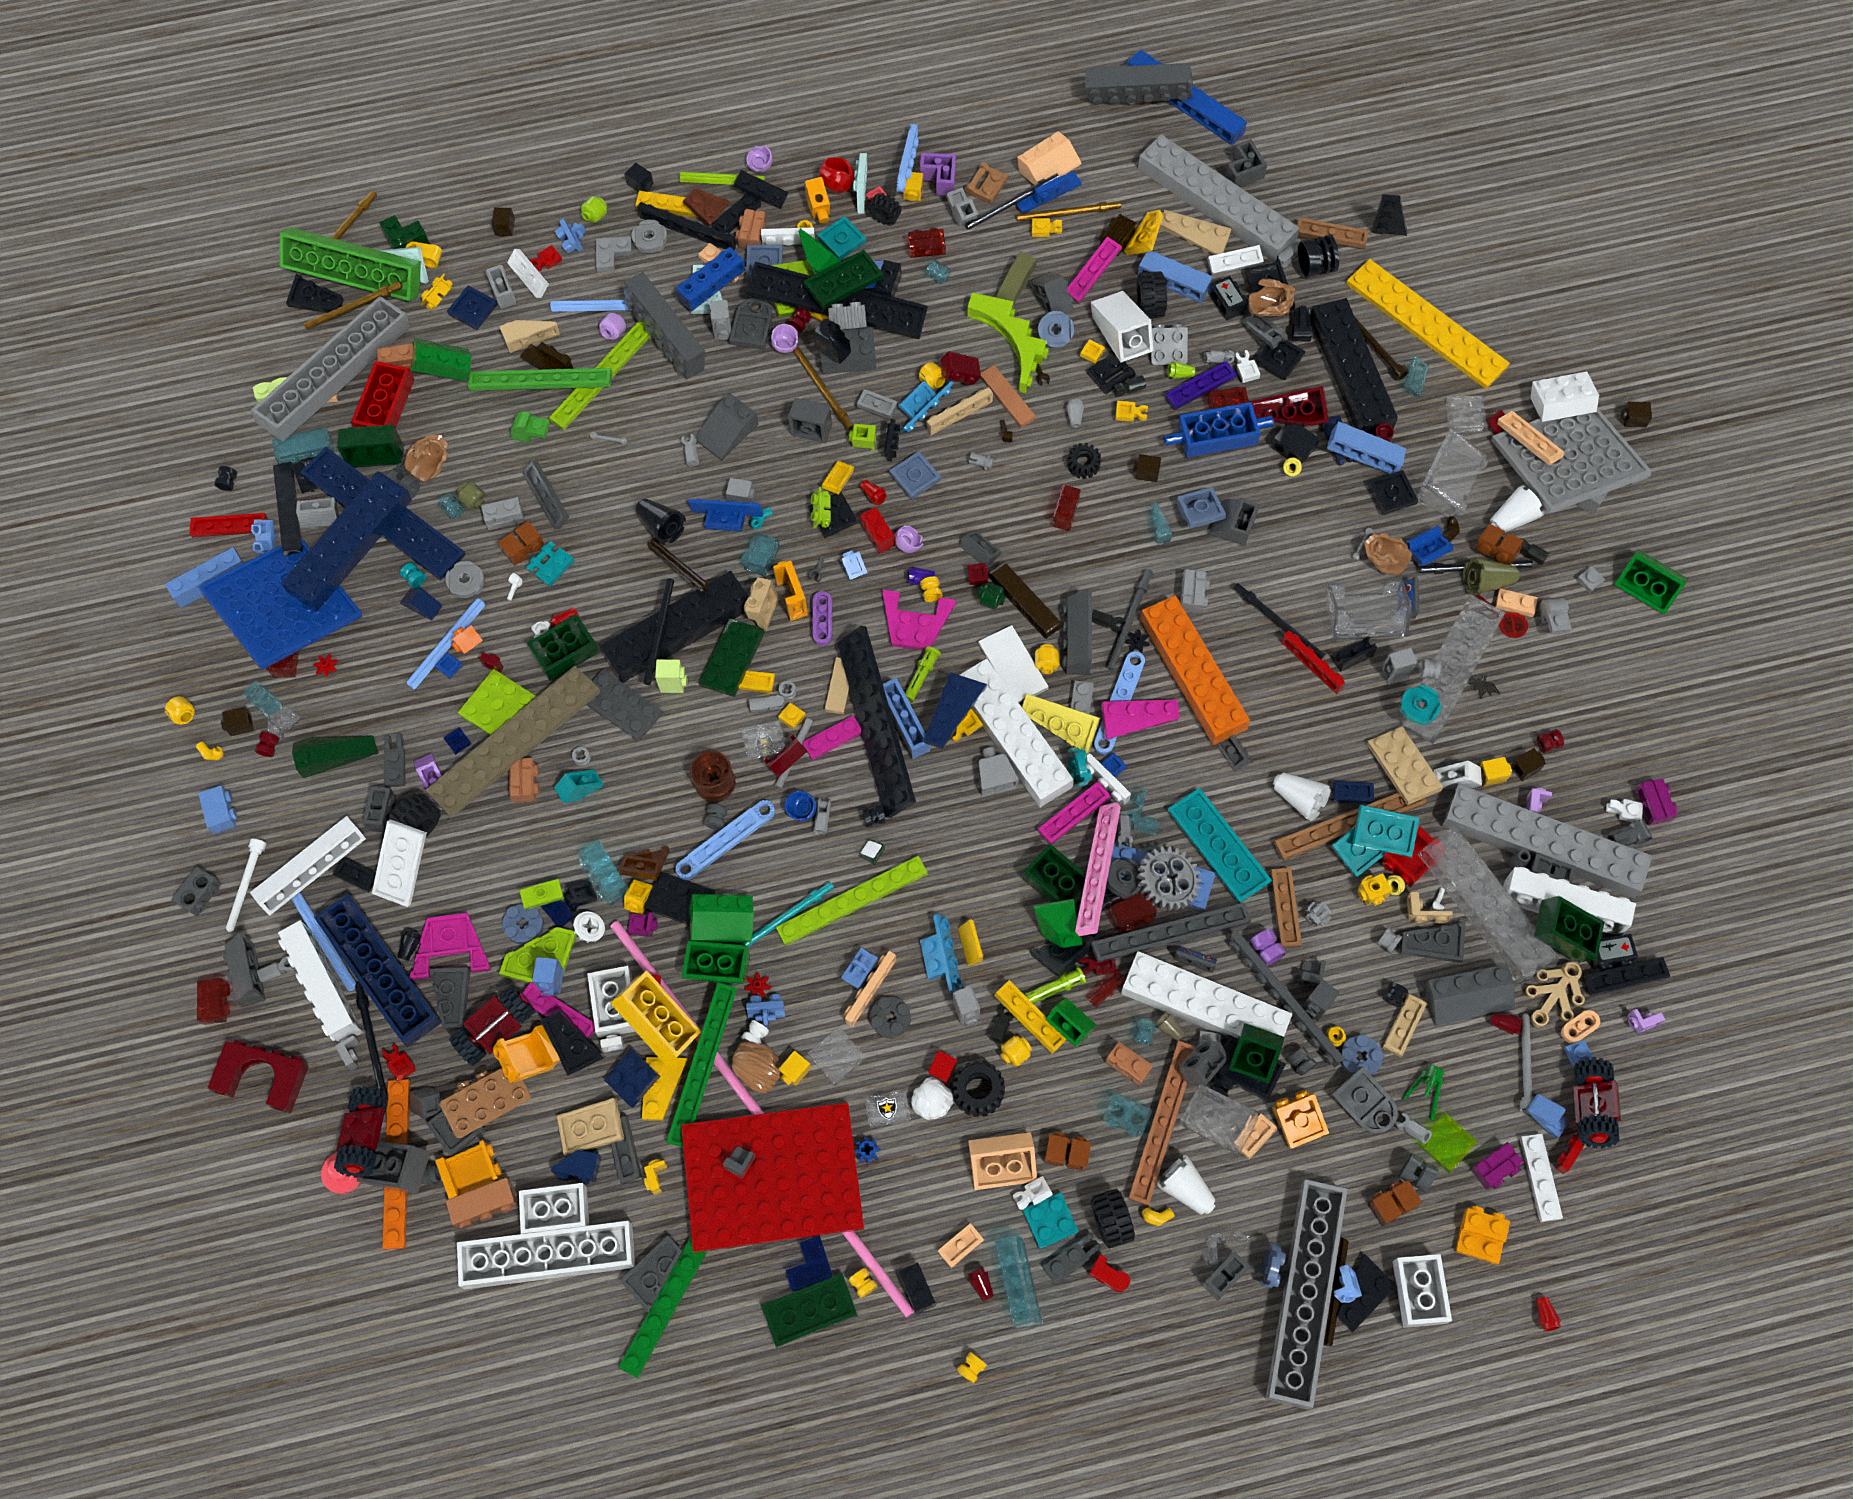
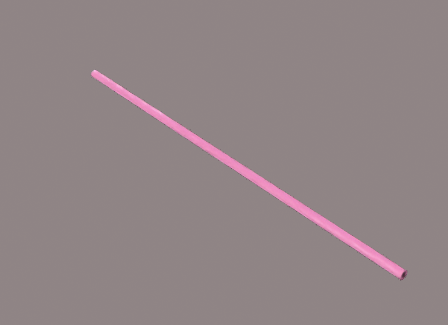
[610,921,914,1318]

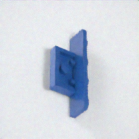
[1016,171,1082,213]
[688,499,764,532]

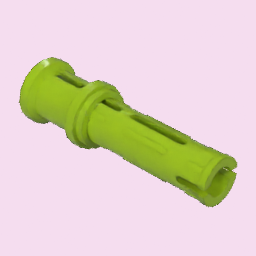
[905,646,941,703]
[1024,966,1086,1004]

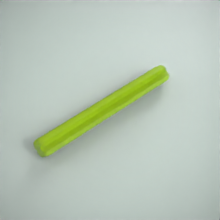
[679,172,765,185]

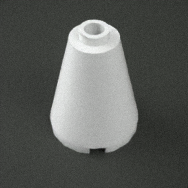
[1490,485,1545,533]
[1273,773,1331,821]
[1157,1155,1215,1215]

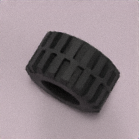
[1136,271,1167,318]
[387,793,441,837]
[953,1060,1005,1117]
[1091,1188,1135,1249]

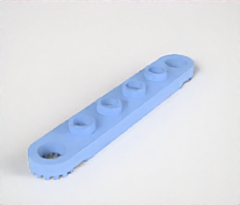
[897,124,919,192]
[1094,651,1145,755]
[675,800,775,880]

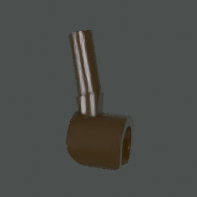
[1037,364,1050,386]
[1000,419,1013,442]

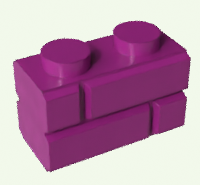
[1636,778,1678,826]
[1471,1142,1523,1190]

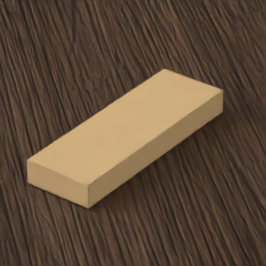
[825,657,850,715]
[1382,994,1427,1057]

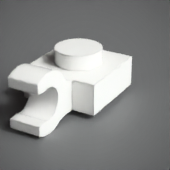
[1606,799,1643,822]

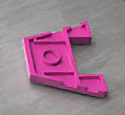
[883,590,956,651]
[410,913,491,981]

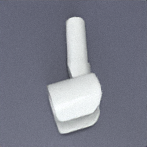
[507,573,522,601]
[1430,888,1445,911]

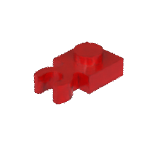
[529,245,562,272]
[382,1044,416,1082]

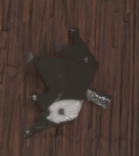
[1468,676,1501,699]

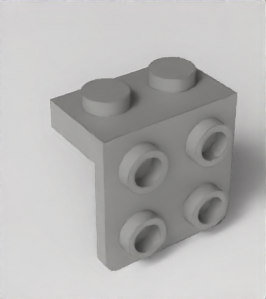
[1151,324,1188,365]

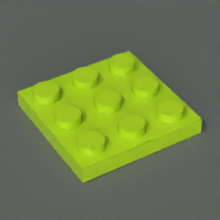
[458,669,537,736]

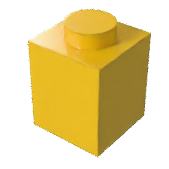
[903,172,924,201]
[1479,757,1512,786]
[778,1051,811,1087]

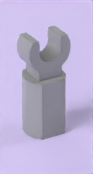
[681,434,699,467]
[1117,815,1133,848]
[257,956,296,983]
[1395,1113,1432,1144]

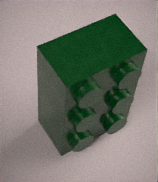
[337,424,404,468]
[527,614,600,681]
[1022,843,1086,908]
[1534,896,1605,963]

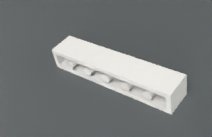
[250,816,366,916]

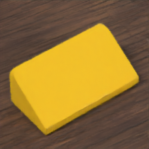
[958,919,983,966]

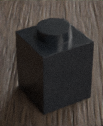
[624,163,654,192]

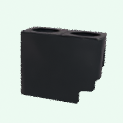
[814,318,851,364]
[1271,423,1319,464]

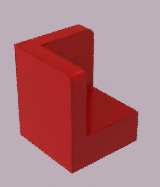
[928,1051,957,1086]

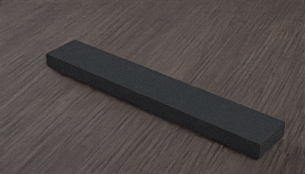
[273,462,303,556]

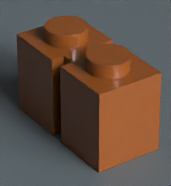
[498,521,544,566]
[1475,524,1524,565]
[1044,1132,1091,1171]
[1369,1180,1422,1226]

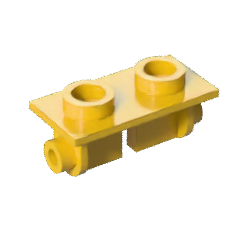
[421,274,453,310]

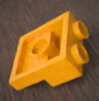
[1272,1090,1329,1149]
[1455,1206,1510,1265]

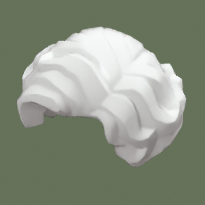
[911,1077,954,1120]

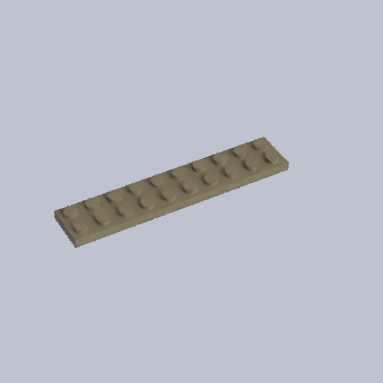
[425,666,601,818]

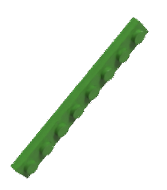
[468,368,612,391]

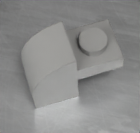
[946,187,978,225]
[1538,598,1571,634]

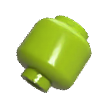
[581,196,607,223]

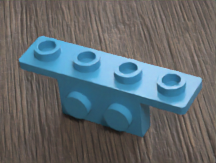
[898,381,954,433]
[920,914,962,993]

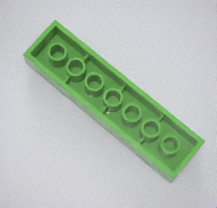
[279,227,421,301]

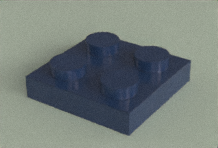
[447,285,498,330]
[604,1048,661,1108]

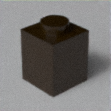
[492,207,515,237]
[1621,401,1652,428]
[1133,454,1161,482]
[221,707,254,736]
[1511,748,1546,781]

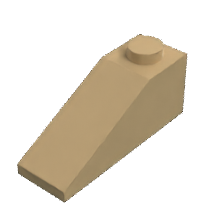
[499,320,560,353]

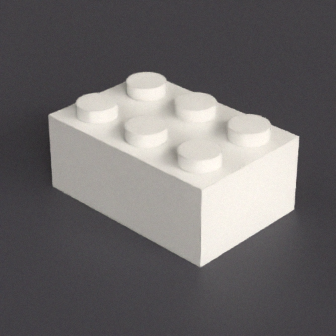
[1531,372,1599,422]
[587,966,636,1038]
[519,1183,589,1234]
[1392,1254,1452,1328]

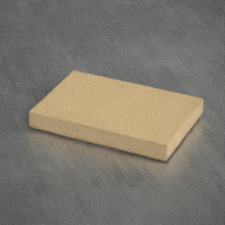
[557,1098,624,1157]

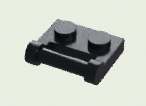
[1087,353,1136,394]

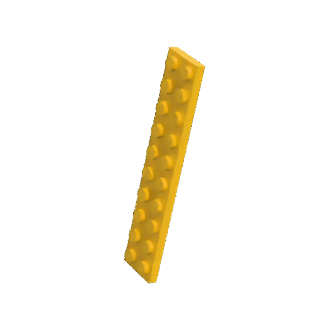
[1346,259,1510,389]

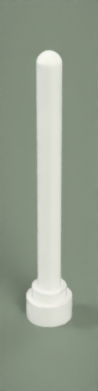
[226,839,267,932]

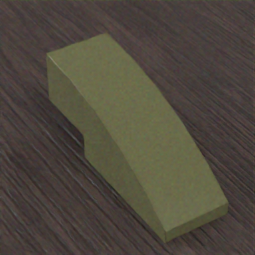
[996,252,1036,303]

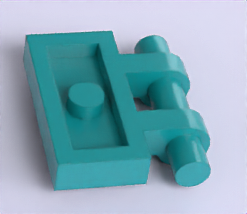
[525,541,575,587]

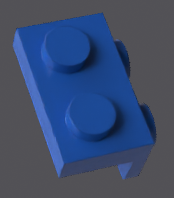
[1407,525,1453,566]

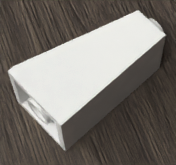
[1091,291,1154,362]

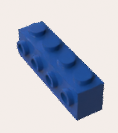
[676,247,745,311]

